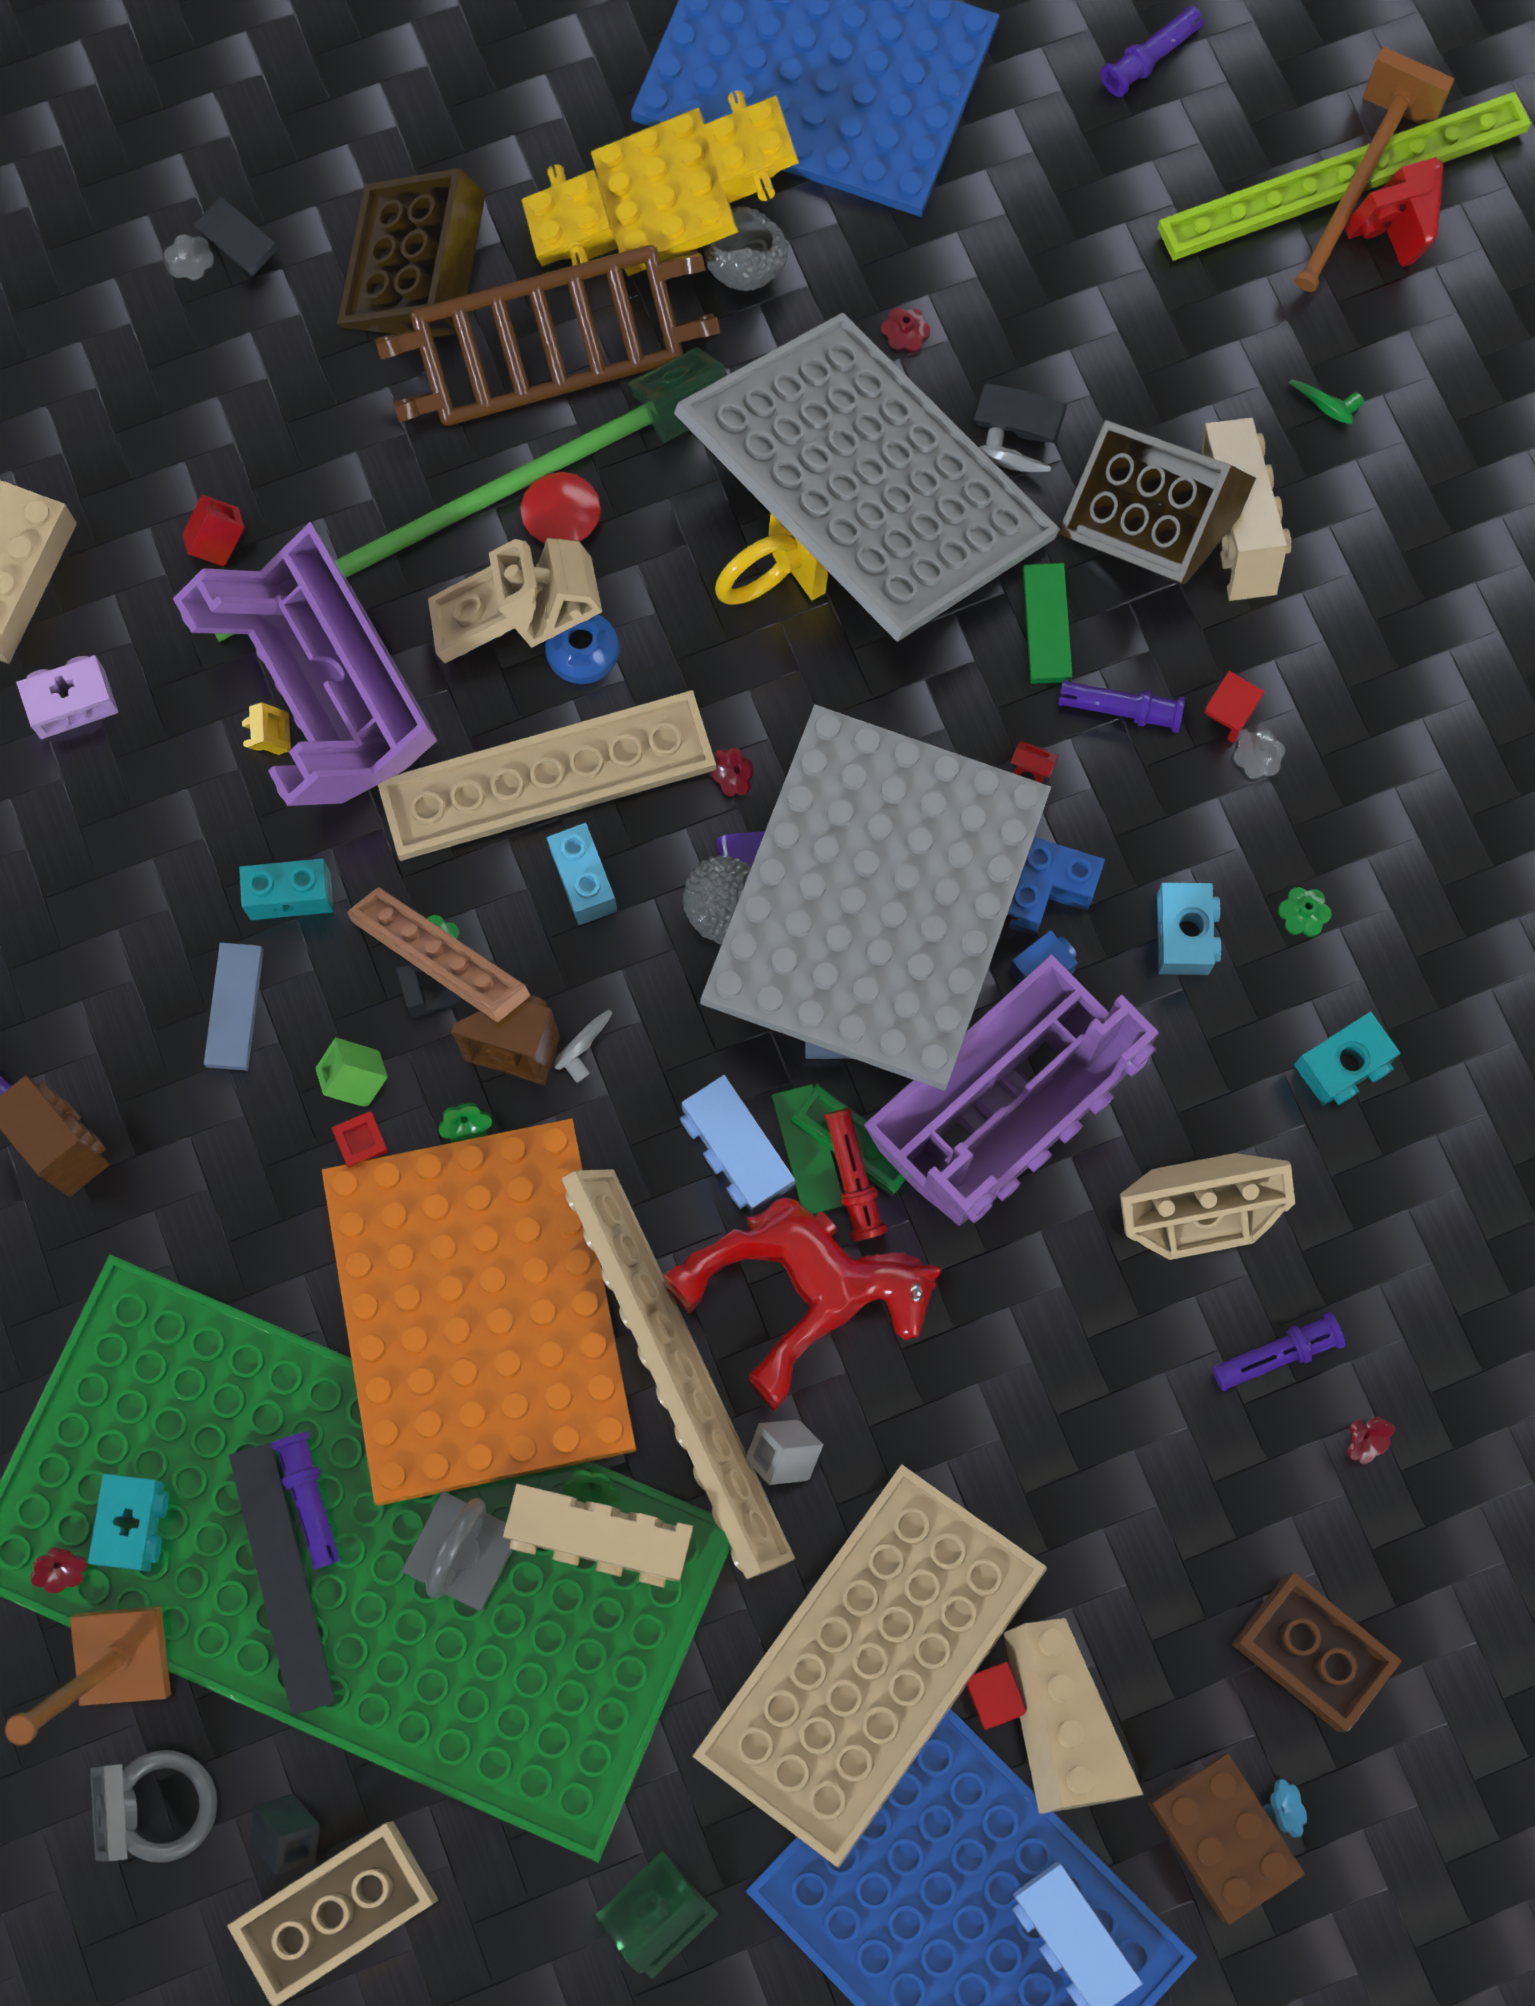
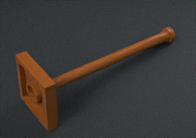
[1294,46,1455,292]
[5,1606,171,1745]

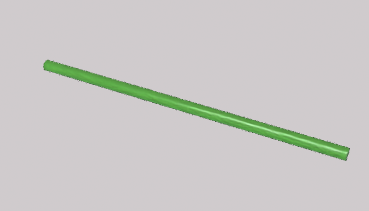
[214,373,714,642]

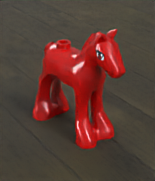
[663,1197,942,1411]

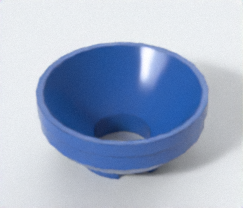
[545,614,619,684]

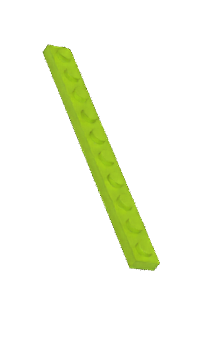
[1157,91,1532,261]

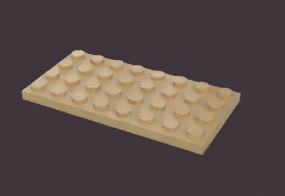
[693,1464,1047,1868]

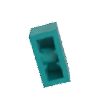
[239,859,333,920]
[88,1474,169,1572]

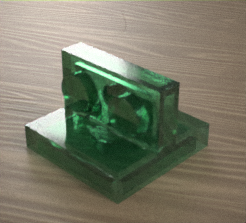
[628,347,727,443]
[596,1850,718,1979]

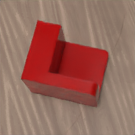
[183,494,244,566]
[1204,671,1265,743]
[966,1662,1026,1730]

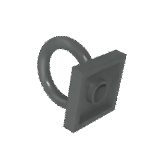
[402,1492,512,1612]
[90,1750,217,1862]

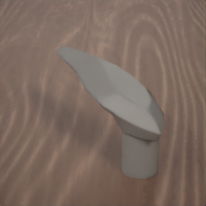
[979,427,1051,472]
[554,1010,613,1083]

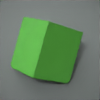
[315,1037,388,1107]

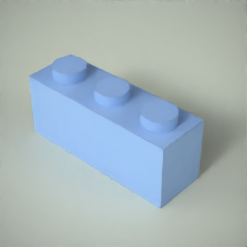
[680,1075,795,1215]
[1012,1862,1142,2006]

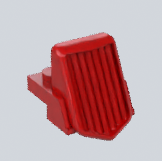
[1344,157,1443,267]

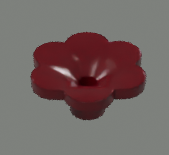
[881,308,931,352]
[711,747,754,797]
[1347,1417,1395,1464]
[30,1548,87,1594]

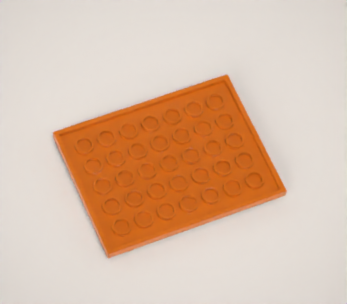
[322,1119,637,1506]

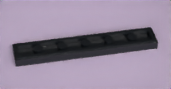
[229,1442,337,1715]

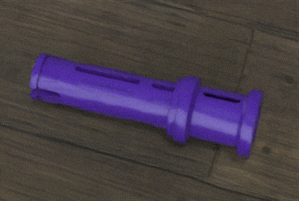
[1101,6,1204,97]
[1058,680,1186,733]
[1212,1311,1346,1391]
[271,1431,341,1569]

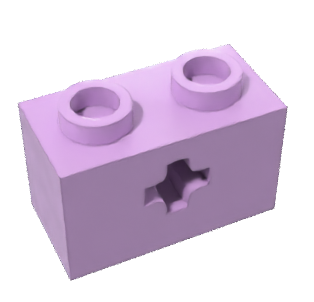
[16,655,119,739]

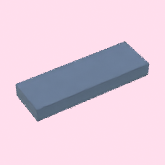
[204,943,264,1071]

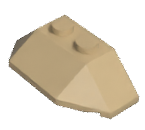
[1120,1153,1295,1260]

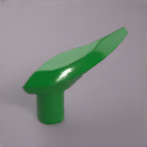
[1289,379,1364,424]

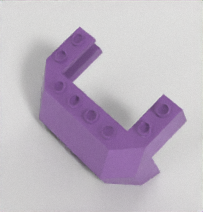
[173,522,437,806]
[864,954,1159,1226]

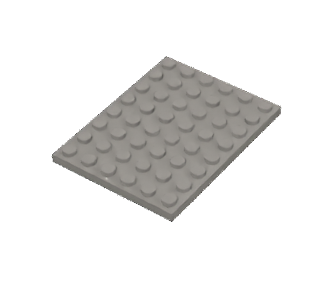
[674,312,1060,642]
[700,704,1051,1091]

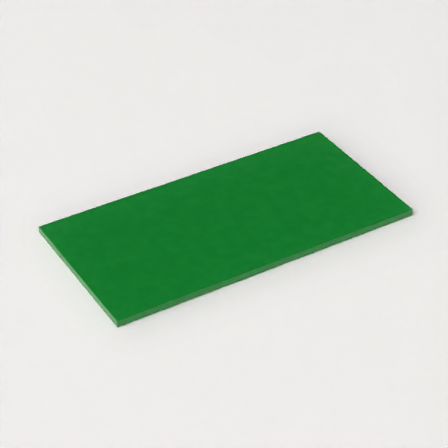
[0,1255,731,1862]

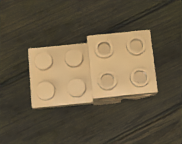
[428,538,602,664]

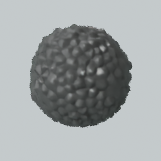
[703,207,788,291]
[682,855,752,945]

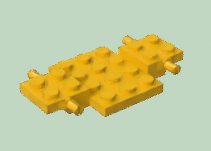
[522,91,799,276]

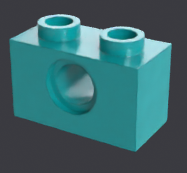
[1294,1012,1400,1106]

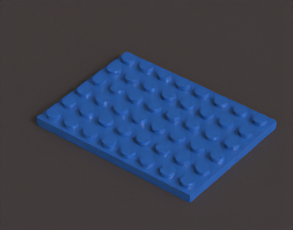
[631,0,999,217]
[746,1709,1197,2006]

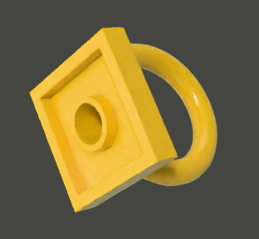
[715,513,828,605]

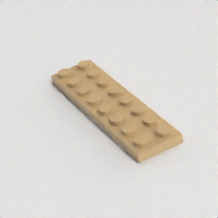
[378,690,716,861]

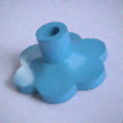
[1263,1779,1307,1838]

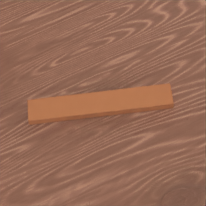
[347,887,530,1023]

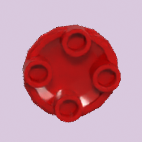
[521,472,601,544]

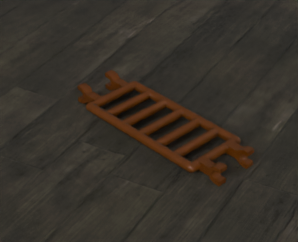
[375,245,721,426]

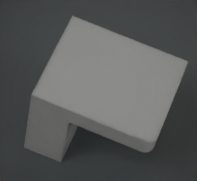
[745,1420,823,1485]

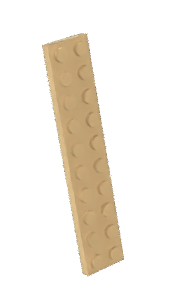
[562,1169,795,1579]

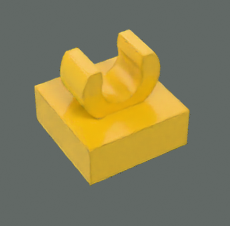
[242,702,291,755]

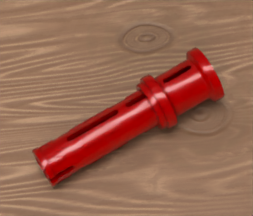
[824,1108,888,1241]

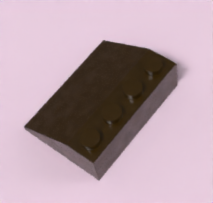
[337,168,486,337]
[1058,420,1256,584]

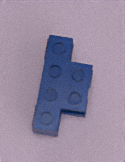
[1007,837,1105,936]

